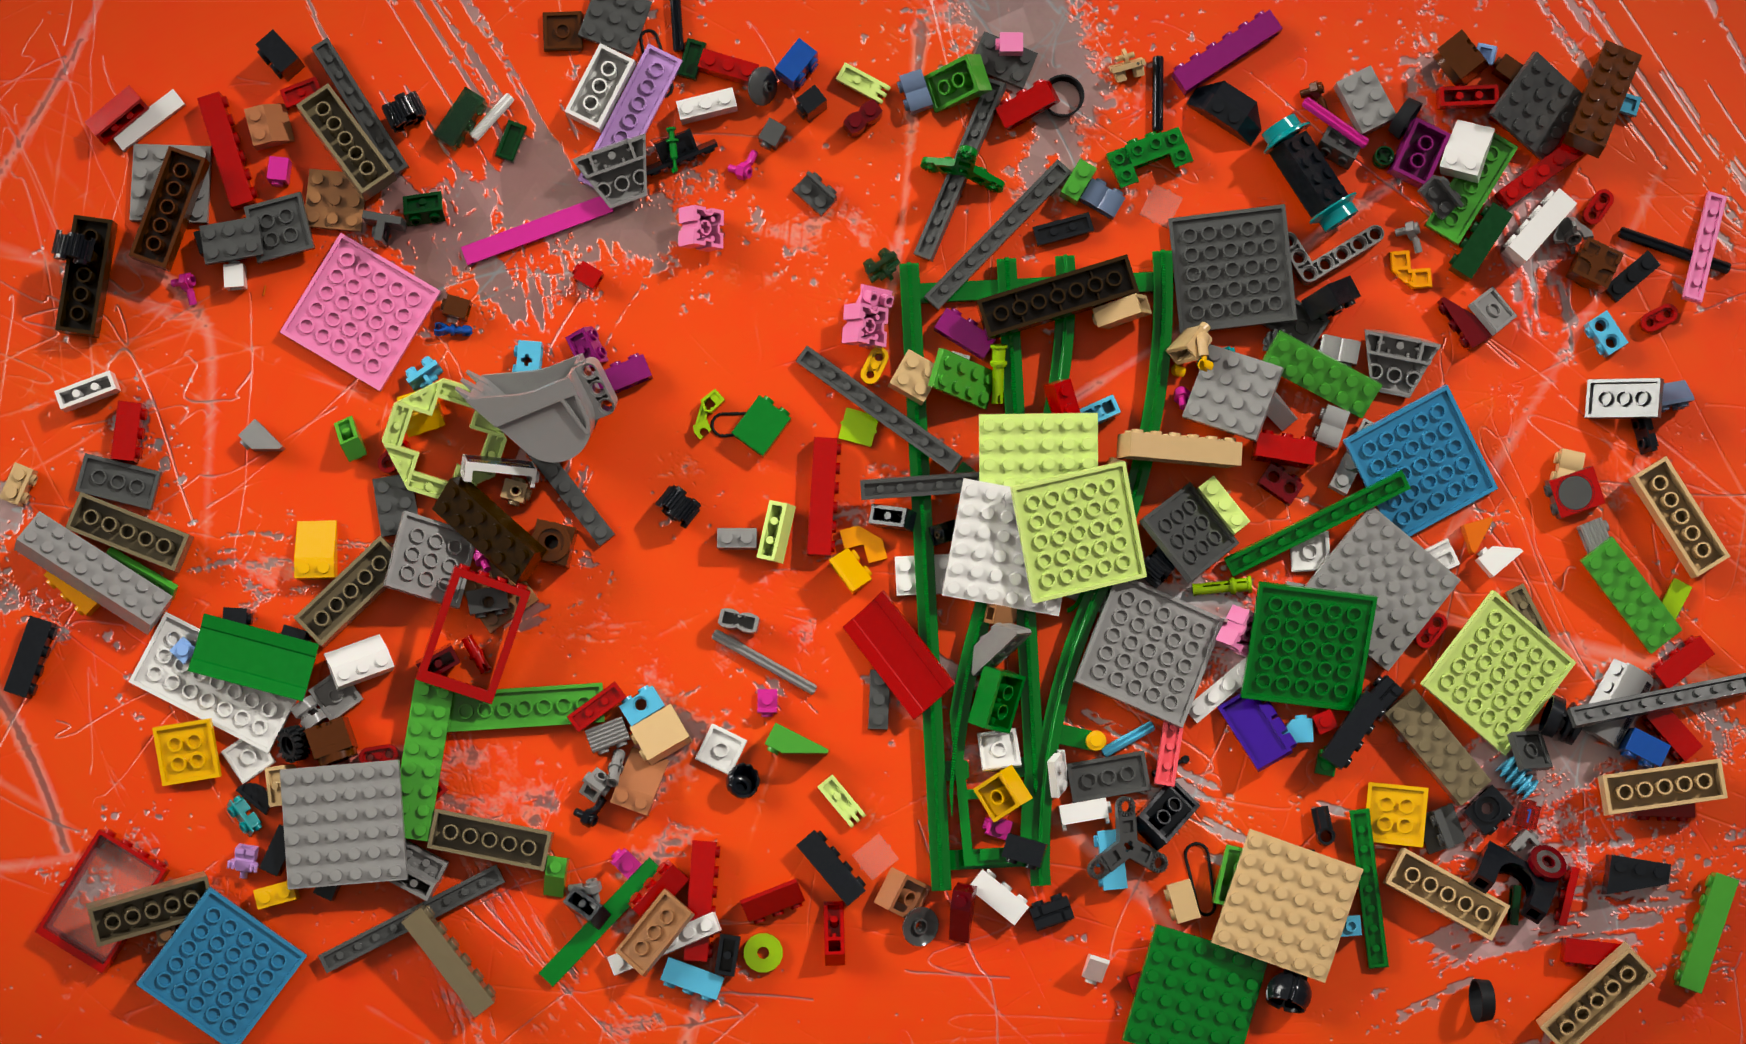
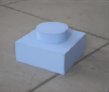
[1477,43,1498,66]
[170,636,195,664]

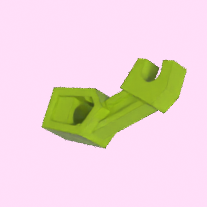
[693,389,725,440]

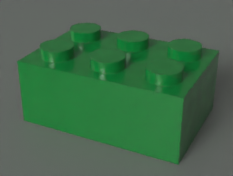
[968,665,1026,733]

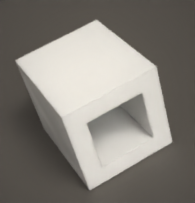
[223,261,247,291]

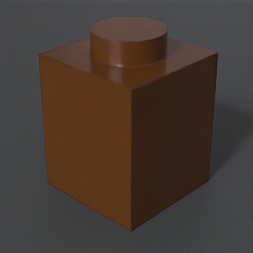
[1492,54,1523,85]
[441,294,473,322]

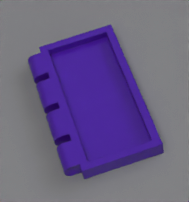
[1218,693,1297,772]

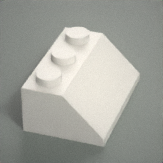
[323,634,395,691]

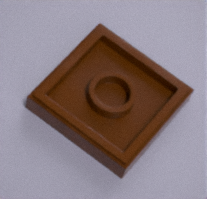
[543,11,583,52]

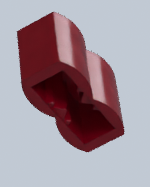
[843,99,882,138]

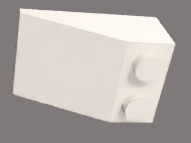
[1440,119,1495,183]

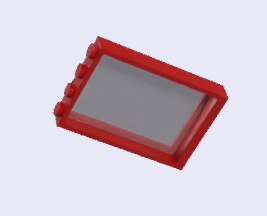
[35,828,170,973]

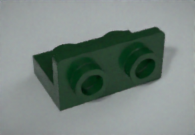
[403,191,445,226]

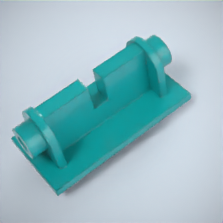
[227,795,262,837]

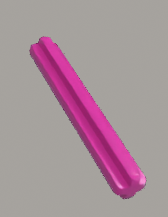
[1302,97,1369,148]

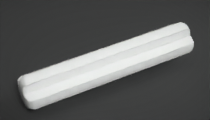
[470,93,514,141]

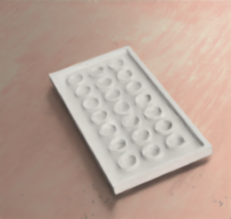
[129,612,297,754]

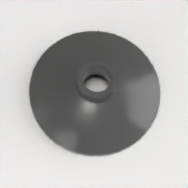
[748,66,777,106]
[902,907,939,946]

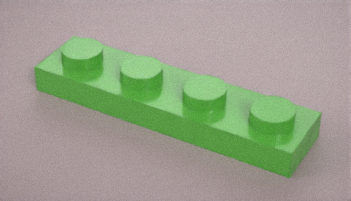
[106,547,178,602]

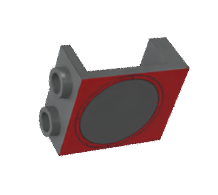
[1544,466,1605,518]

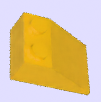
[294,520,338,580]

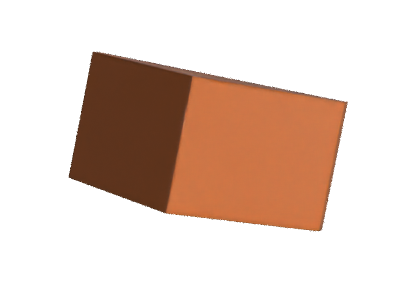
[1460,517,1493,555]

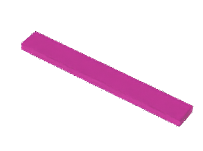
[461,196,614,266]

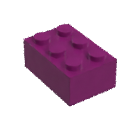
[1387,117,1451,189]

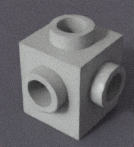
[579,767,611,803]

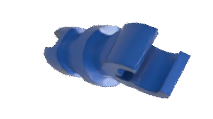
[434,322,473,336]

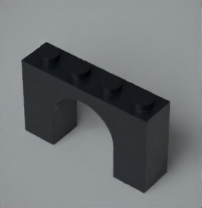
[259,824,341,901]
[1468,841,1559,924]

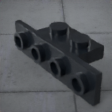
[646,128,718,176]

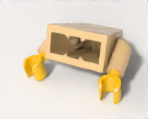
[1165,322,1214,377]

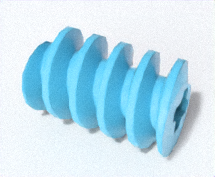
[1495,756,1539,801]

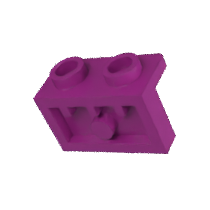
[565,326,608,369]

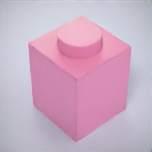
[995,32,1023,56]

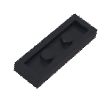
[1032,212,1094,247]
[1605,251,1661,303]

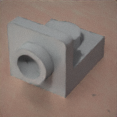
[1506,829,1540,852]

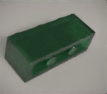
[433,87,487,151]

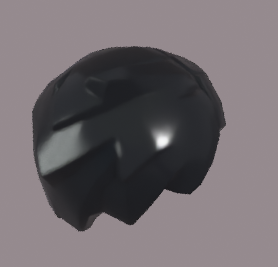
[726,763,760,799]

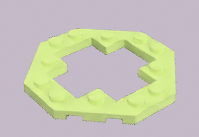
[382,378,507,499]

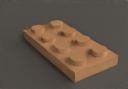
[615,888,695,977]

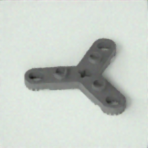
[1087,796,1168,879]

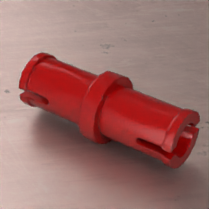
[461,634,492,674]

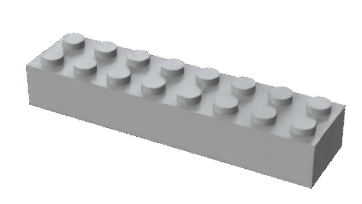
[14,511,173,635]

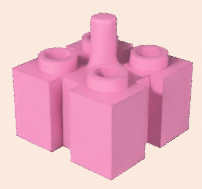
[678,205,724,252]
[842,303,889,349]
[1215,605,1254,657]

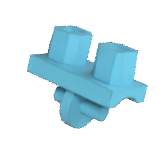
[405,356,444,391]

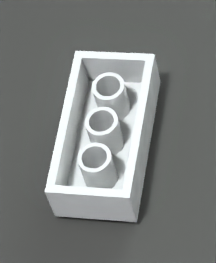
[565,43,636,133]
[1502,188,1577,268]

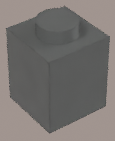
[758,117,787,151]

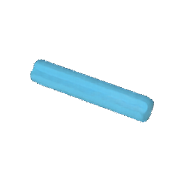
[1101,721,1155,757]

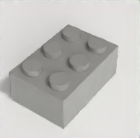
[1333,65,1396,136]

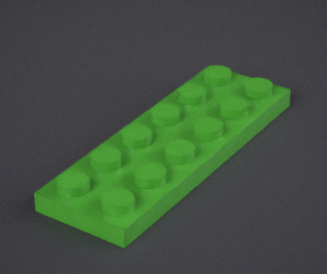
[1424,133,1518,246]
[1262,330,1382,418]
[1579,536,1682,654]

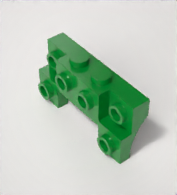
[1106,127,1194,189]

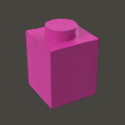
[267,156,292,187]

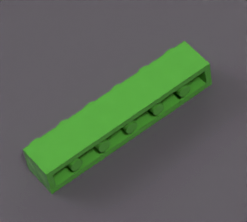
[1673,872,1739,994]

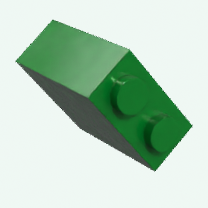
[731,395,791,458]

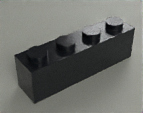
[3,616,58,699]
[1320,690,1386,770]
[796,830,866,906]

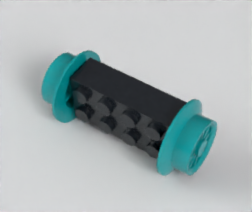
[1262,113,1358,233]

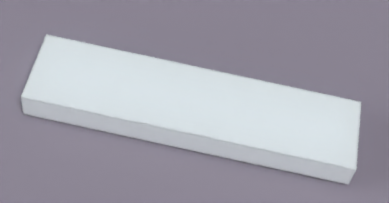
[113,89,186,152]

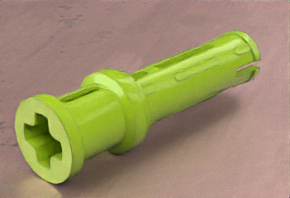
[990,344,1008,404]
[1192,575,1252,596]

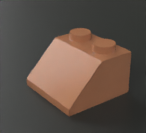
[244,104,295,151]
[874,867,931,918]

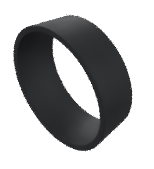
[1047,74,1084,117]
[1388,98,1423,140]
[1469,979,1496,1023]

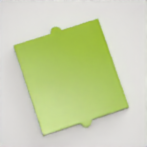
[838,408,878,447]

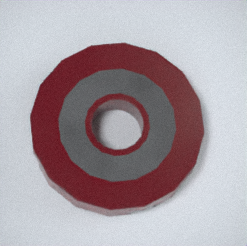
[1528,845,1567,882]

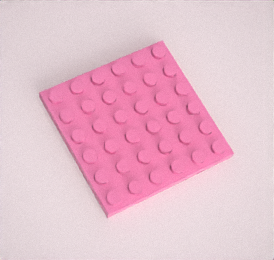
[280,233,441,392]

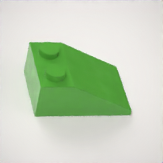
[924,54,992,113]
[765,722,829,755]
[1211,844,1242,906]

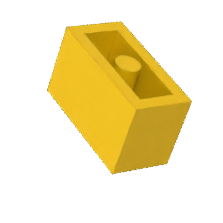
[253,881,301,910]

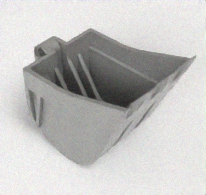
[455,353,618,463]

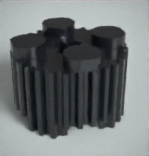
[381,91,427,133]
[51,229,96,266]
[655,485,701,529]
[1144,546,1175,589]

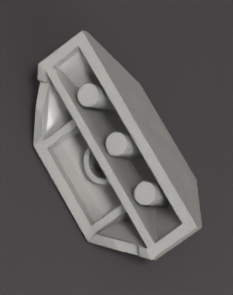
[971,622,1032,676]

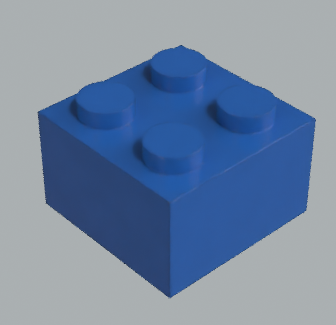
[775,38,819,91]
[1616,727,1671,769]

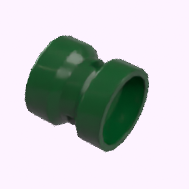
[1372,146,1394,169]

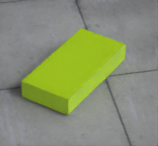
[1661,578,1692,620]

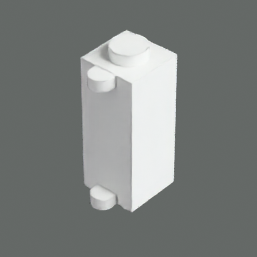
[1058,798,1112,831]

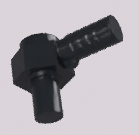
[573,796,607,828]

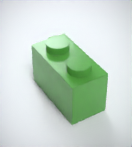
[1059,159,1097,206]

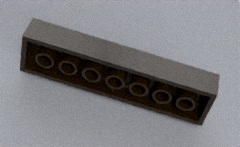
[976,254,1139,341]

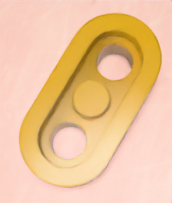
[861,348,889,385]

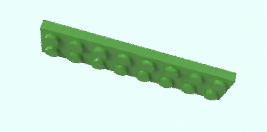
[400,678,454,842]
[448,683,605,732]

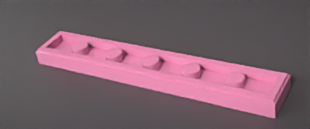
[1681,191,1727,304]

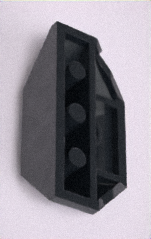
[1186,81,1262,147]

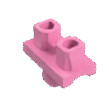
[856,284,894,308]

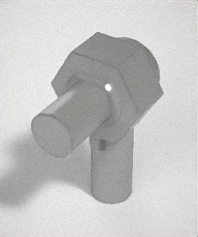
[1395,220,1422,253]
[568,878,602,902]

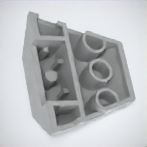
[572,133,647,209]
[1364,329,1442,398]

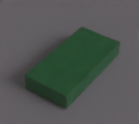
[677,38,707,81]
[495,120,527,163]
[1507,885,1522,925]

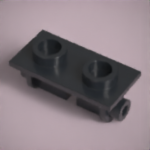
[1631,418,1659,455]
[928,519,956,546]

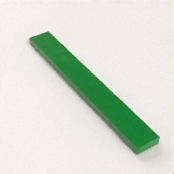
[1349,808,1389,969]
[539,857,658,987]

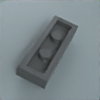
[868,670,889,730]

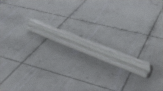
[712,629,817,695]

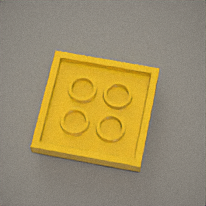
[152,718,222,786]
[1366,782,1429,848]

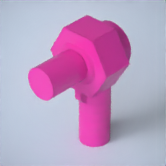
[728,150,758,181]
[171,272,197,305]
[1173,386,1191,410]
[473,550,491,572]

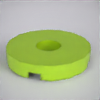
[744,933,783,973]

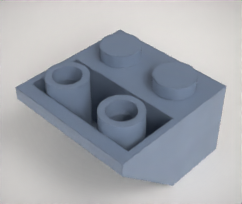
[1661,380,1695,413]

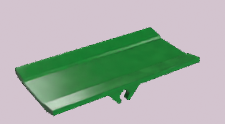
[187,614,319,702]

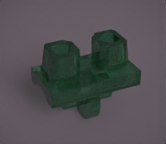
[863,247,900,283]

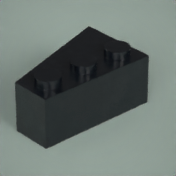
[1601,855,1671,894]

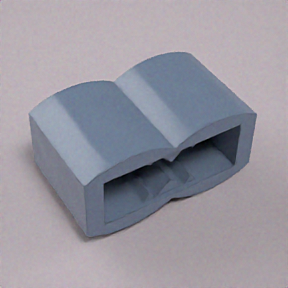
[897,69,933,115]
[1079,178,1125,220]

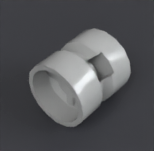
[290,695,327,729]

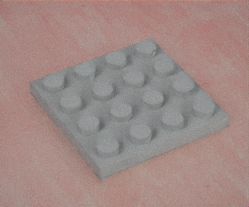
[129,144,213,224]
[1182,344,1284,442]
[383,511,475,609]

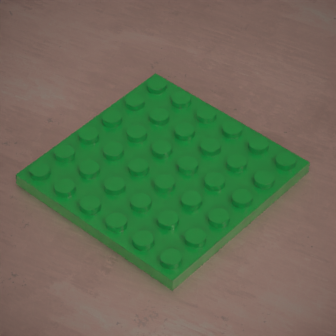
[1240,581,1378,711]
[1122,924,1268,1044]

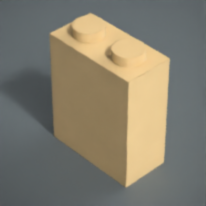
[1092,293,1152,329]
[630,704,693,765]

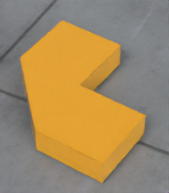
[1389,250,1433,290]
[840,525,887,564]

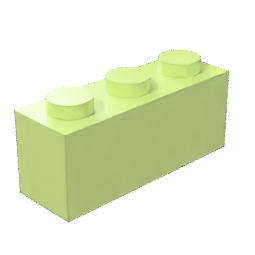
[1197,475,1251,535]
[757,500,796,564]

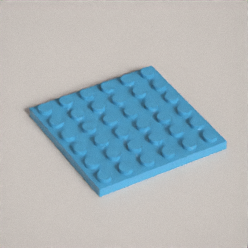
[1343,384,1498,537]
[136,886,307,1044]

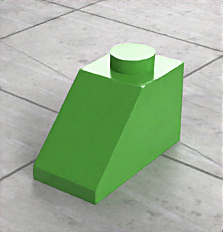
[334,416,367,462]
[543,855,570,898]

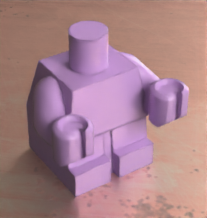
[227,843,259,879]

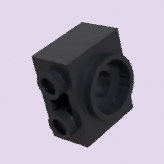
[1461,785,1514,835]

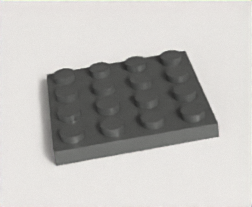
[1489,52,1582,161]
[1139,482,1239,584]

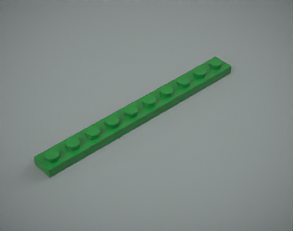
[1224,470,1411,577]

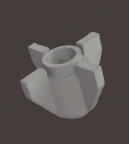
[1553,217,1594,254]

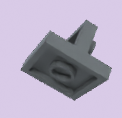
[362,210,407,248]
[1424,803,1466,854]

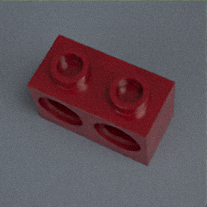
[1256,463,1304,506]

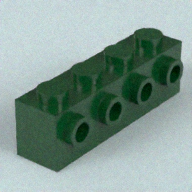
[1448,202,1513,282]

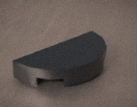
[236,783,270,815]

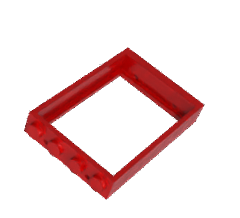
[415,563,531,704]

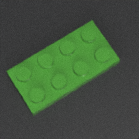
[928,348,993,409]

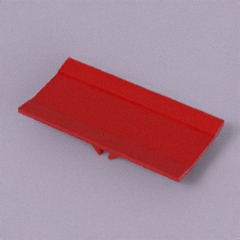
[843,590,956,720]

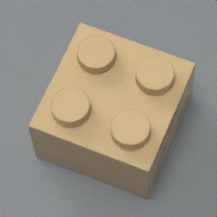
[888,349,934,406]

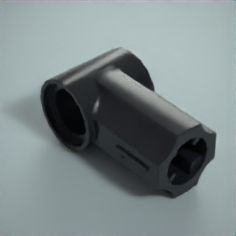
[1311,806,1335,846]

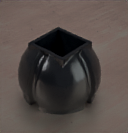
[1266,969,1312,1013]

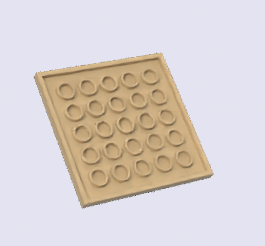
[1211,829,1363,983]

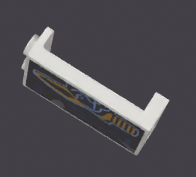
[460,454,540,488]

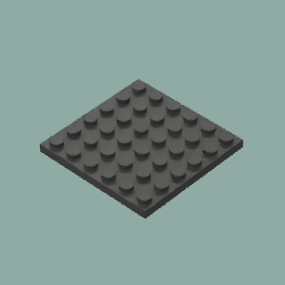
[1168,204,1298,334]

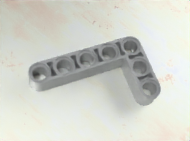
[1288,225,1384,285]

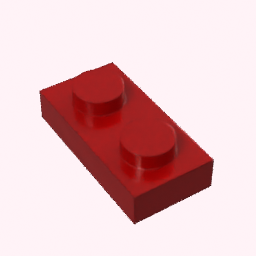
[280,76,321,109]

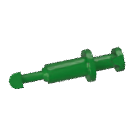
[666,127,679,173]

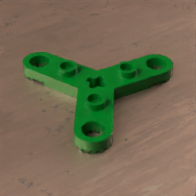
[920,145,1005,193]

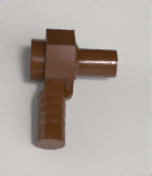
[1300,80,1329,111]

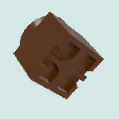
[1433,30,1489,86]
[1566,237,1624,294]
[532,519,578,569]
[304,716,358,766]

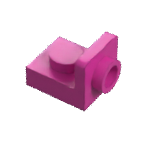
[757,689,778,717]
[982,817,1013,840]
[610,848,642,879]

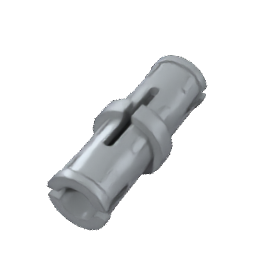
[606,749,626,787]

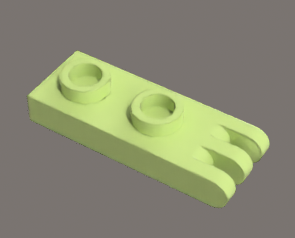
[836,62,891,104]
[818,774,866,828]

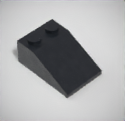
[1135,781,1200,851]

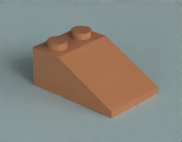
[610,747,670,816]

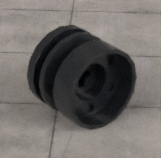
[1538,695,1582,745]

